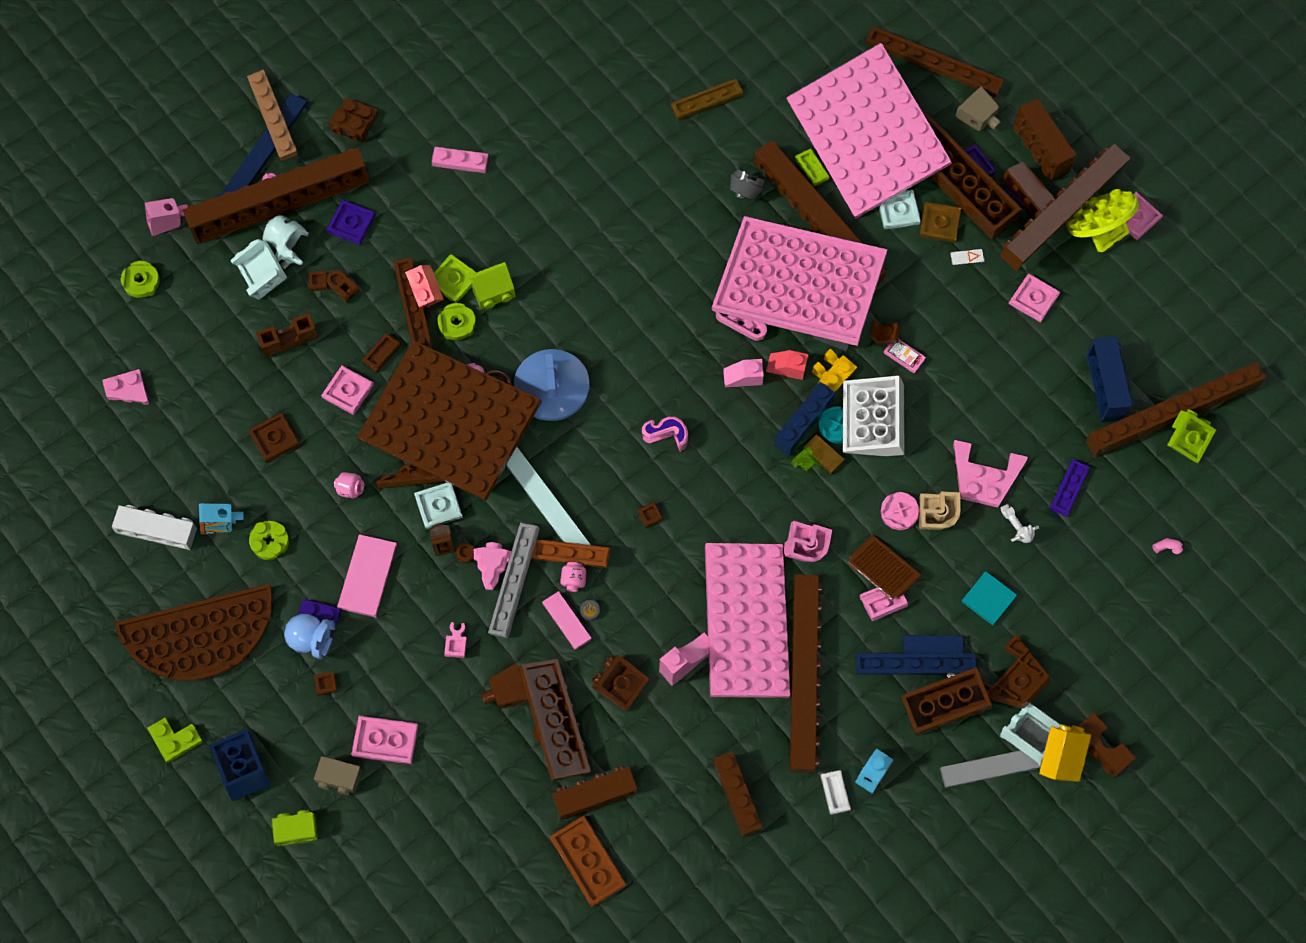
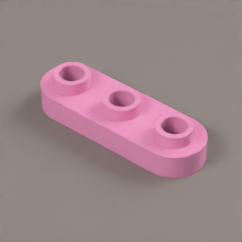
[716,312,767,341]

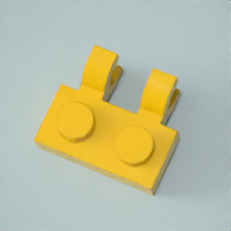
[811,349,857,392]

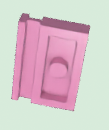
[860,588,908,621]

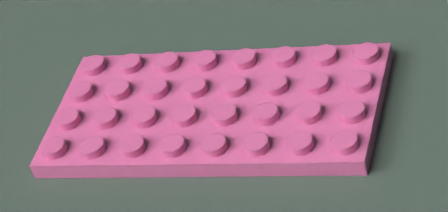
[705,543,790,698]

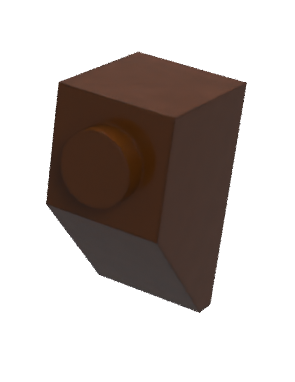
[429,524,455,556]

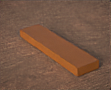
[531,539,611,568]

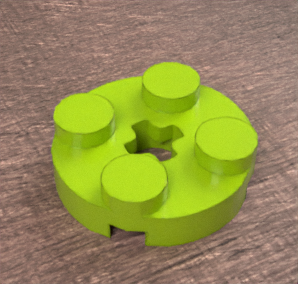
[121,261,160,298]
[438,303,476,340]
[249,521,289,560]

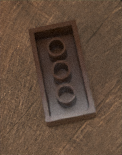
[1013,99,1076,182]
[901,667,992,736]

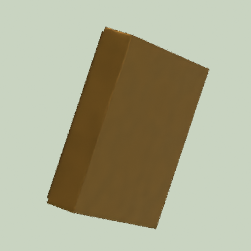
[919,202,961,243]

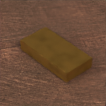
[803,434,844,474]

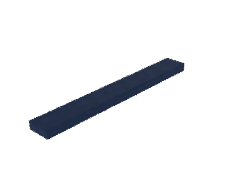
[220,93,307,196]

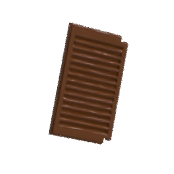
[848,535,922,600]

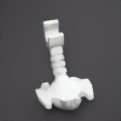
[1001,504,1039,543]

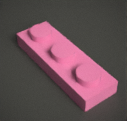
[431,147,489,173]

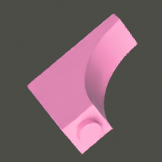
[659,632,709,686]

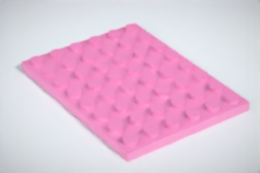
[787,43,952,219]
[712,216,887,346]

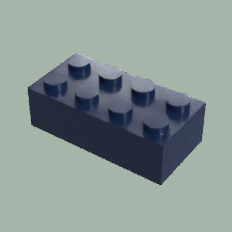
[1086,336,1133,423]

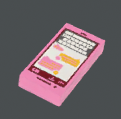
[884,340,926,374]

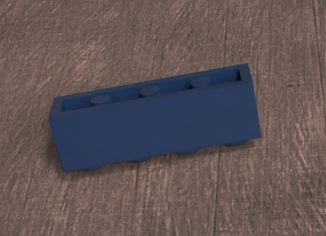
[774,382,836,456]

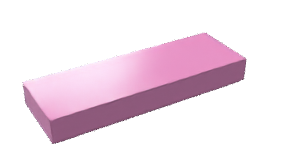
[542,591,591,650]

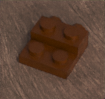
[329,98,379,142]
[591,655,649,711]

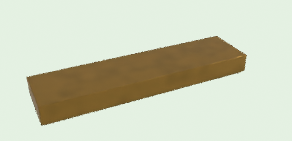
[671,79,743,121]

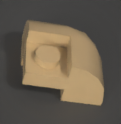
[919,492,960,530]

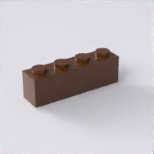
[1001,161,1054,220]
[713,752,762,839]
[552,766,637,820]

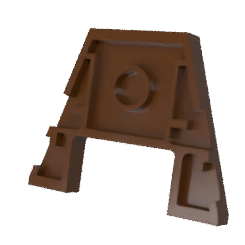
[981,635,1050,709]

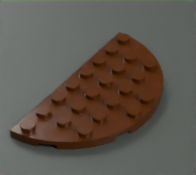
[115,584,272,681]

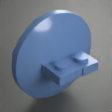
[514,349,589,421]

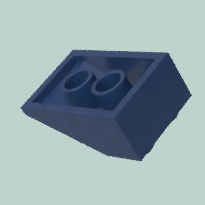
[209,729,270,802]

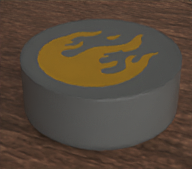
[580,600,600,621]

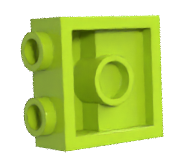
[1167,409,1216,463]

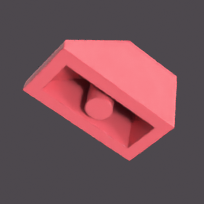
[766,350,808,380]

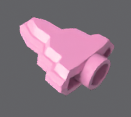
[474,542,511,590]

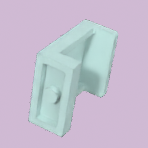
[231,239,287,299]

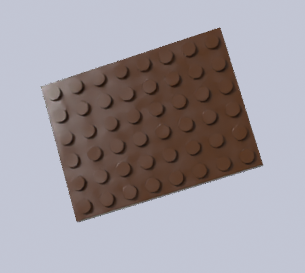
[357,340,542,501]

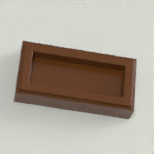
[362,333,401,373]

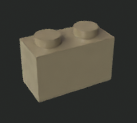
[314,756,362,795]

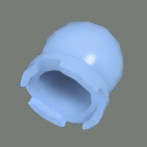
[284,614,335,659]

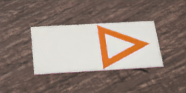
[950,249,984,265]

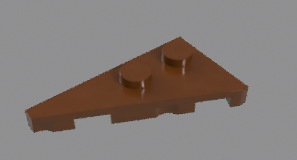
[377,464,443,488]

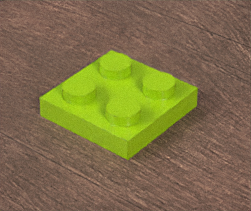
[434,254,476,303]

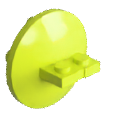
[1066,189,1139,253]

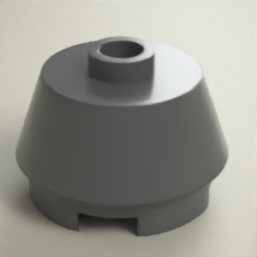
[730,167,765,200]

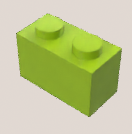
[272,810,318,846]

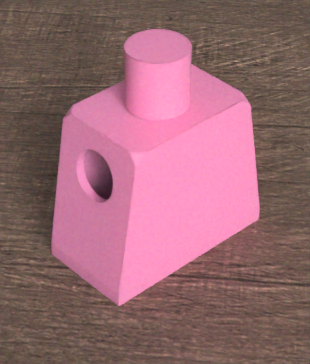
[145,198,188,236]

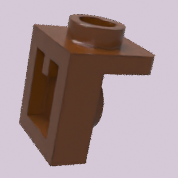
[869,320,901,345]

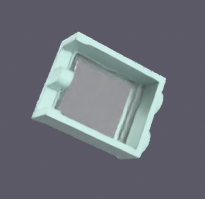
[1000,703,1060,765]

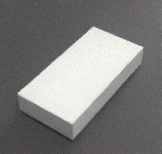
[821,770,851,815]

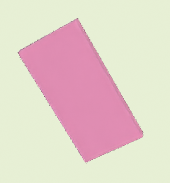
[337,535,397,617]

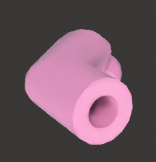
[1152,538,1183,554]

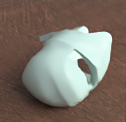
[263,216,309,269]

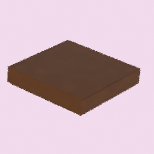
[248,412,300,463]

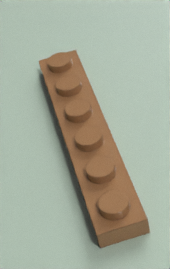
[247,69,298,161]

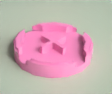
[880,492,920,530]

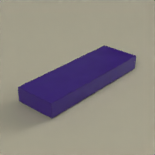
[1049,459,1090,517]

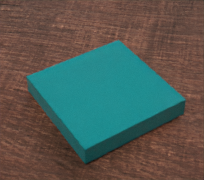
[961,571,1017,626]

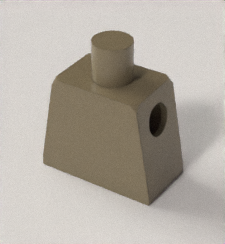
[956,87,1001,131]

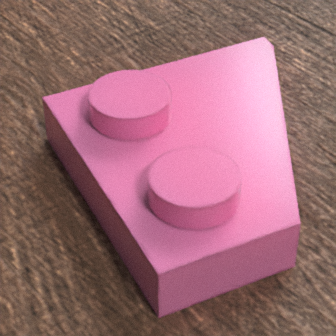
[102,369,149,405]

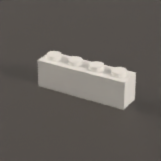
[112,505,197,550]

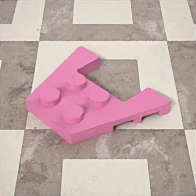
[953,440,1028,508]

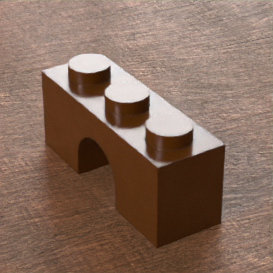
[256,313,319,357]
[1078,712,1135,777]

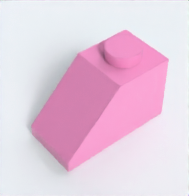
[723,359,763,387]

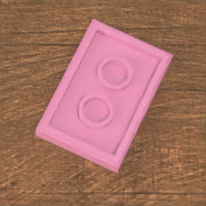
[351,716,419,764]

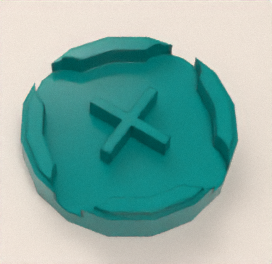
[818,406,843,443]

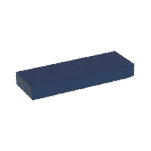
[903,635,963,654]

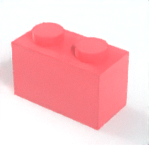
[405,265,444,307]

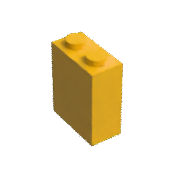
[1039,724,1091,782]

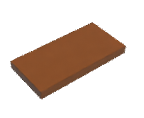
[549,815,627,908]

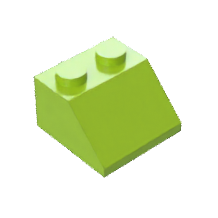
[470,262,515,310]

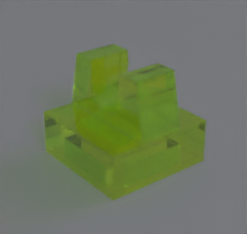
[790,447,814,471]

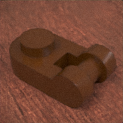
[327,270,360,303]

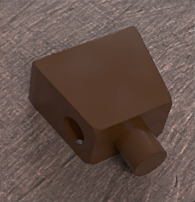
[481,663,529,709]

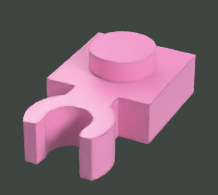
[444,623,467,658]

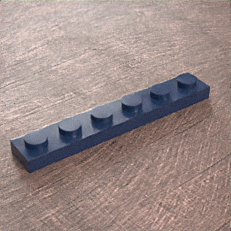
[856,653,976,675]

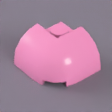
[784,521,832,562]

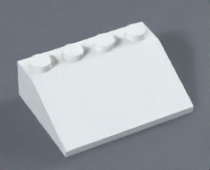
[843,376,904,456]

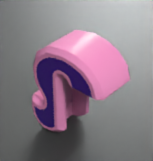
[642,417,688,452]

